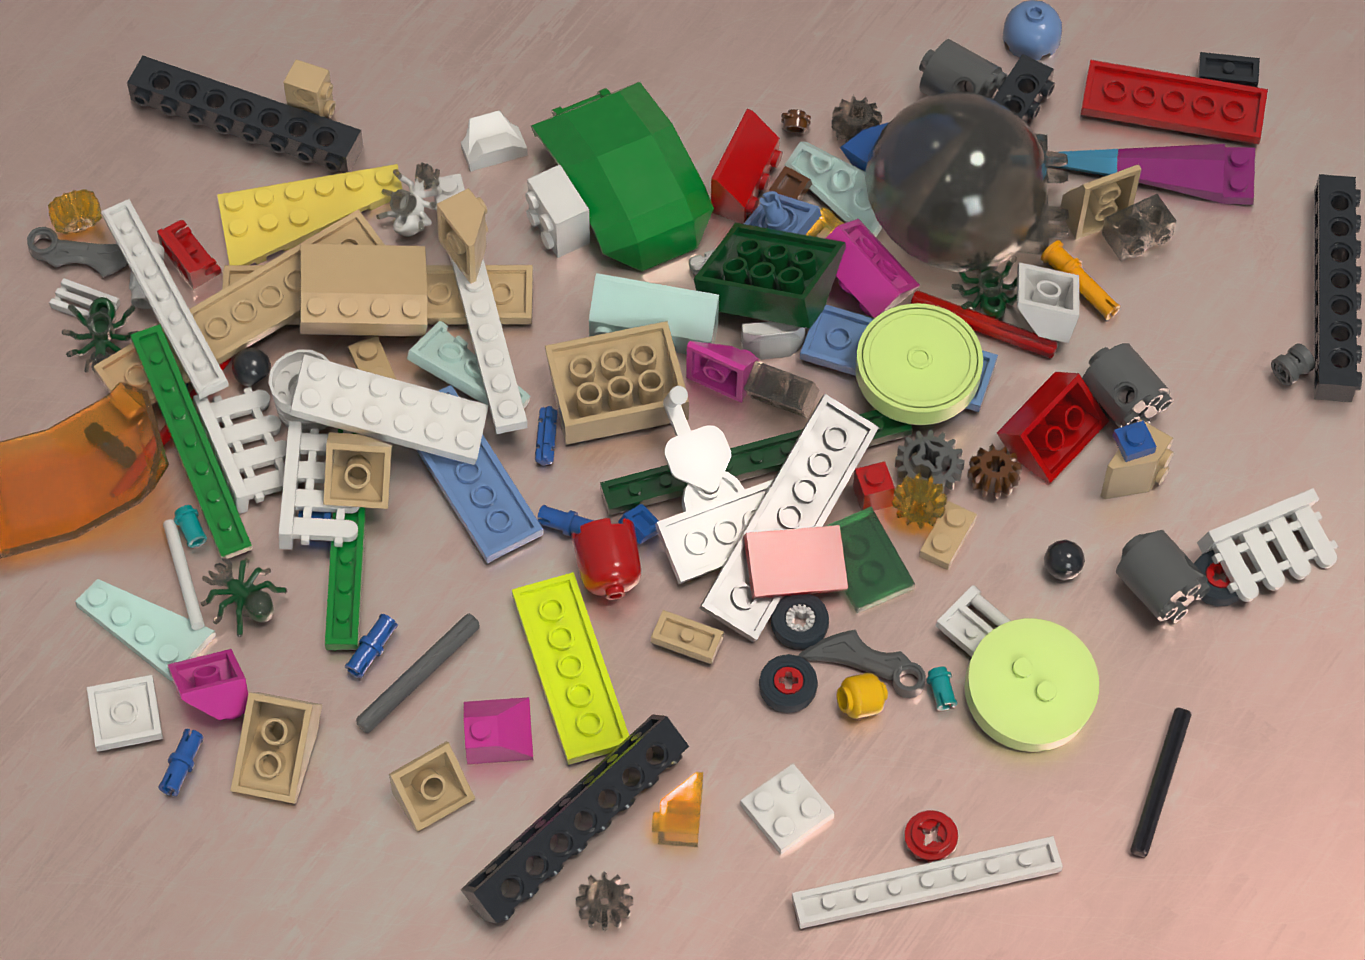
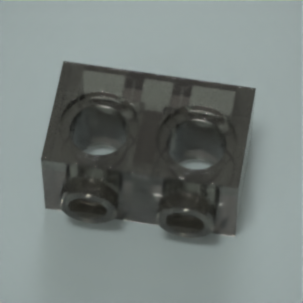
[1102,194,1177,261]
[744,361,820,419]

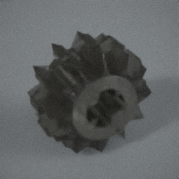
[831,95,882,143]
[576,871,633,932]

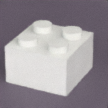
[525,165,590,258]

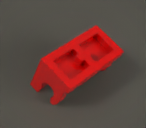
[157,220,222,290]

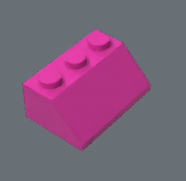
[825,219,920,318]

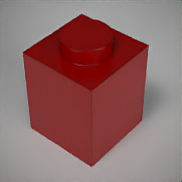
[853,461,895,514]

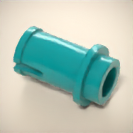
[174,505,207,548]
[926,666,958,711]

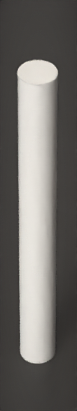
[163,519,205,630]

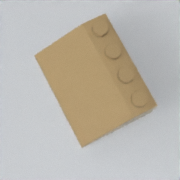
[300,243,427,336]
[545,321,689,445]

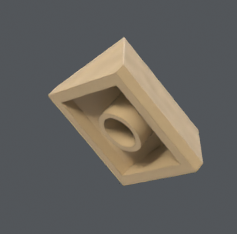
[389,741,475,831]

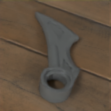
[27,227,128,278]
[798,629,926,698]

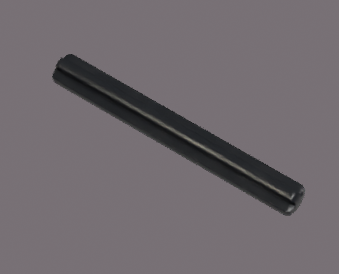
[1130,707,1192,857]

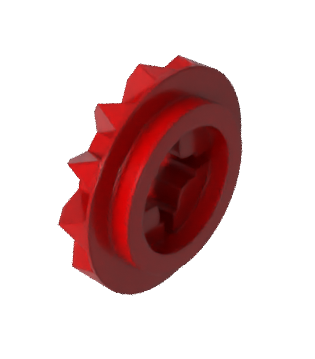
[904,810,958,863]

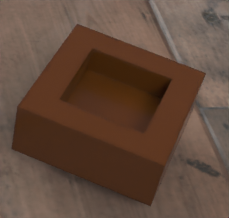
[769,166,812,201]

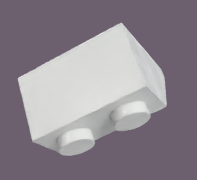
[1017,262,1079,343]

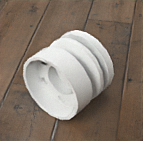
[269,350,329,433]

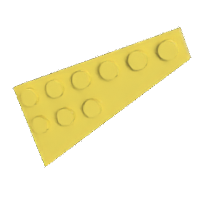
[217,164,403,265]

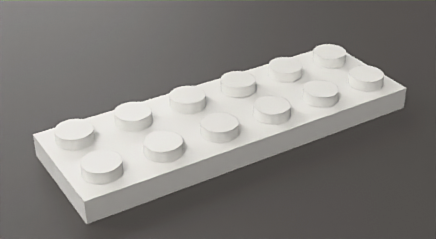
[289,355,489,465]

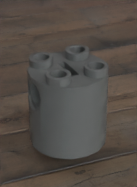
[919,39,1007,120]
[1082,343,1173,428]
[1116,530,1211,623]

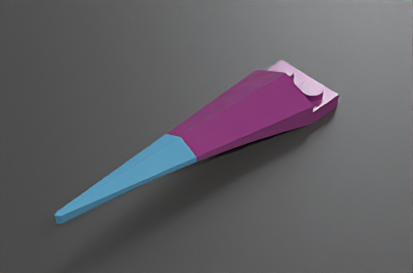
[1011,144,1255,205]

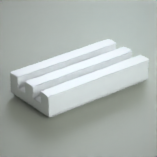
[49,278,120,322]

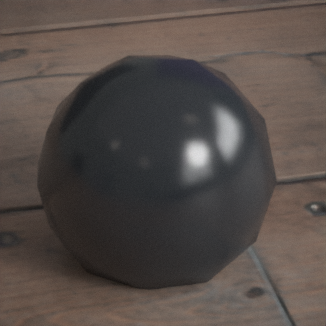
[232,348,271,387]
[1044,539,1085,580]

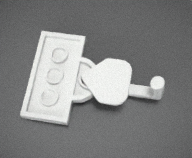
[655,386,774,584]

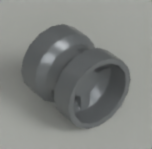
[1271,343,1316,386]

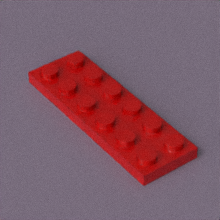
[1081,60,1268,145]

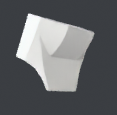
[461,110,528,172]
[741,321,805,360]

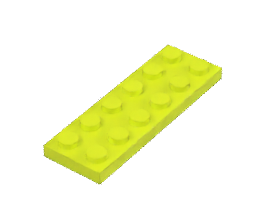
[512,572,629,765]

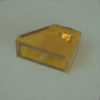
[652,772,703,847]

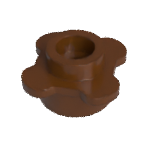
[781,109,811,133]

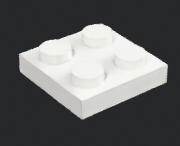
[87,675,163,752]
[740,764,834,855]

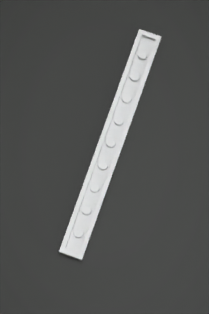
[431,174,528,434]

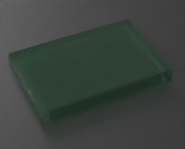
[826,507,915,613]

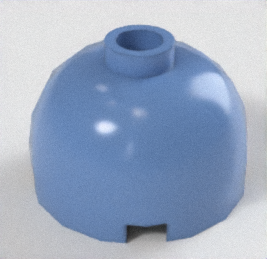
[1003,0,1062,60]

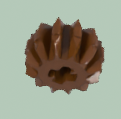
[967,443,1022,500]

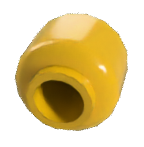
[836,673,888,719]

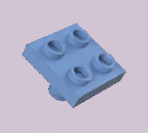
[744,191,822,235]

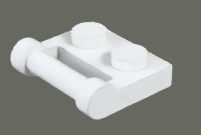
[936,585,1011,657]

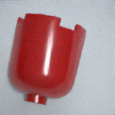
[571,518,642,600]

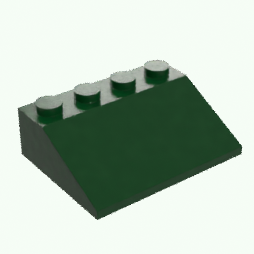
[694,223,846,329]

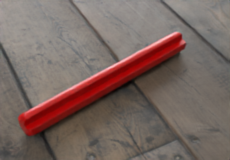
[911,291,1058,358]

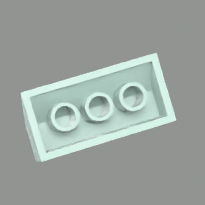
[589,273,719,354]

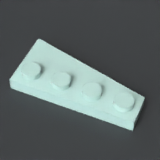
[784,142,906,237]

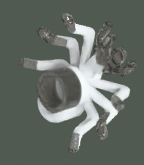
[376,162,442,237]

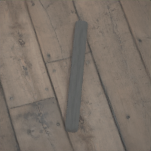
[356,613,480,733]

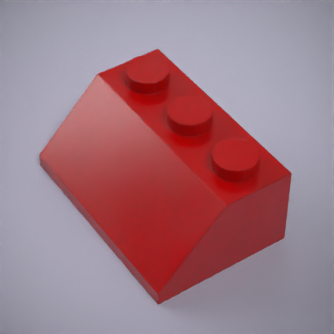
[711,109,783,224]
[997,372,1109,483]

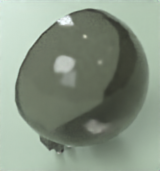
[865,92,1069,272]

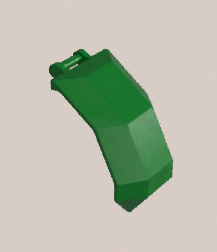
[530,81,714,271]

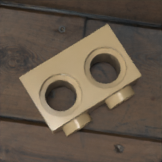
[283,59,336,118]

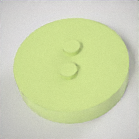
[855,303,983,425]
[964,618,1099,752]

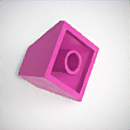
[686,341,760,403]
[167,649,248,720]
[464,697,533,765]

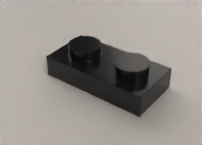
[1198,52,1260,87]

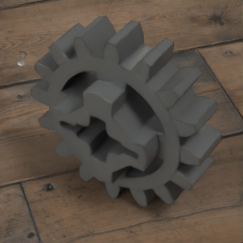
[895,430,965,497]

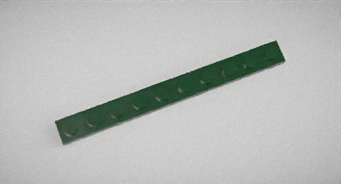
[600,410,913,515]

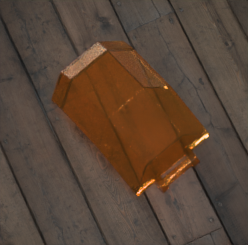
[0,382,169,559]

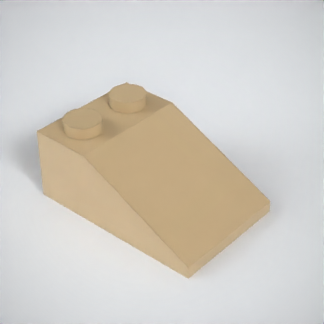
[1059,164,1141,240]
[230,692,322,804]

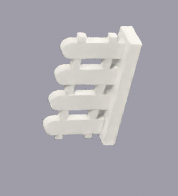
[193,387,302,514]
[279,421,360,550]
[1197,488,1338,602]

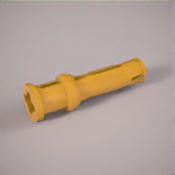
[1040,240,1121,320]

